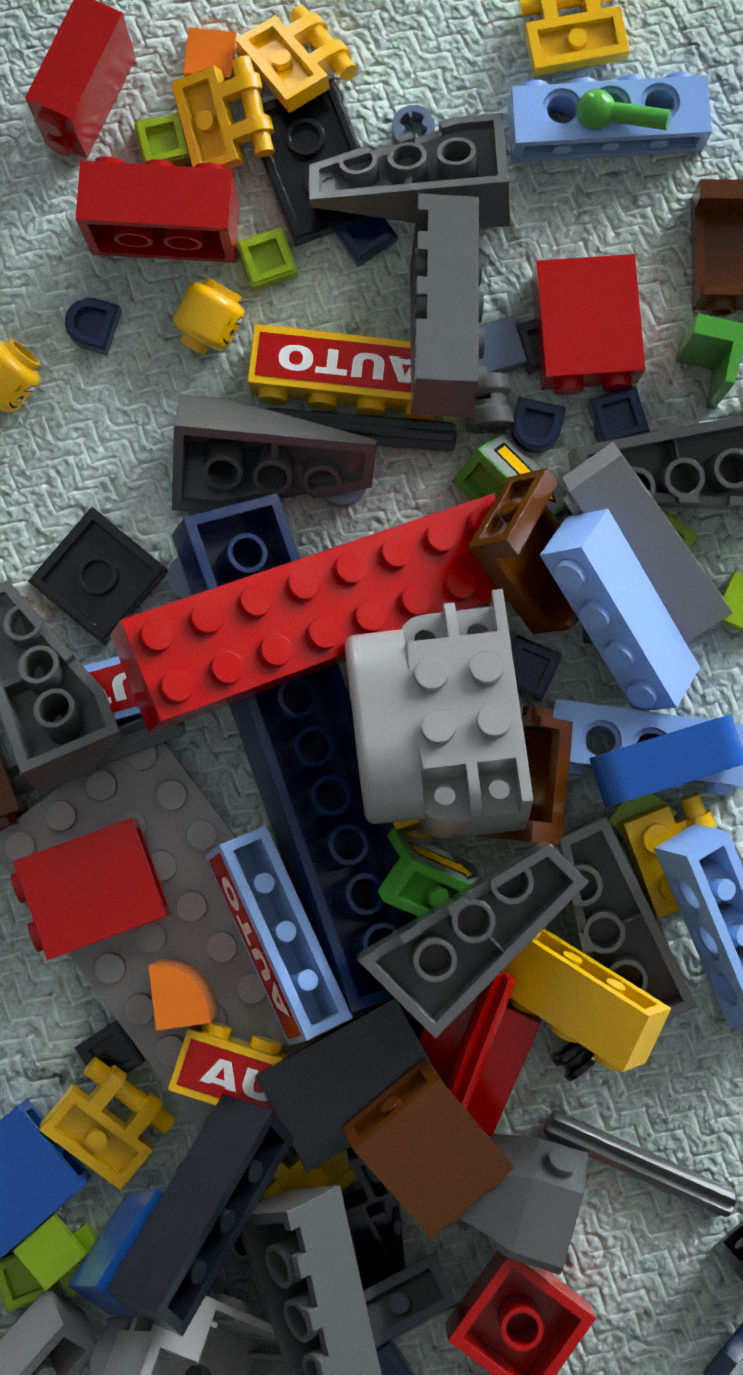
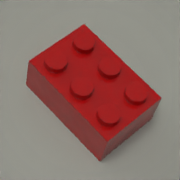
[75,156,240,263]

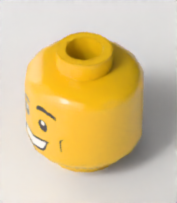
[172,277,245,355]
[0,338,41,413]

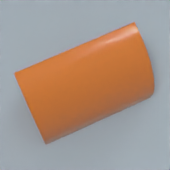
[148,958,219,1031]

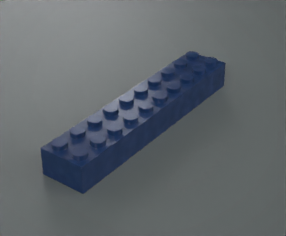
[171,493,418,1012]

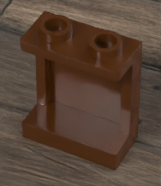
[691,179,743,317]
[467,468,579,634]
[475,706,573,845]
[342,1058,514,1239]

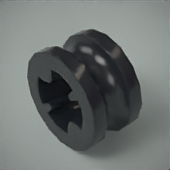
[551,1042,597,1081]

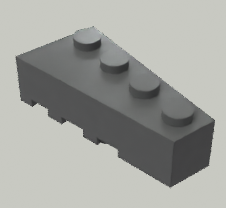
[410,193,487,417]
[567,415,743,511]
[560,814,698,1021]
[357,841,589,1039]
[240,1185,381,1375]

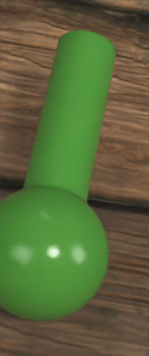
[576,89,671,130]

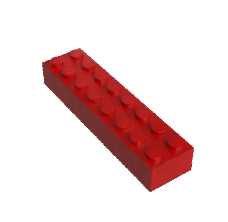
[110,493,508,733]

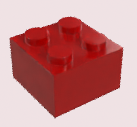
[445,1251,596,1375]

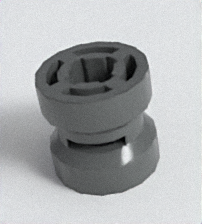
[465,372,515,434]

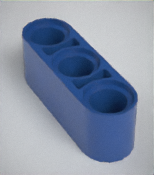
[589,714,743,807]

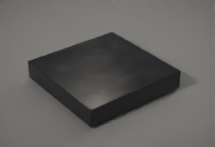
[28,507,168,646]

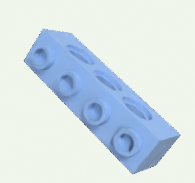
[508,72,712,163]
[549,698,743,797]
[654,824,743,1032]

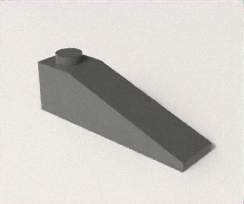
[309,113,511,229]
[172,395,377,513]
[0,580,122,794]
[455,1134,589,1275]

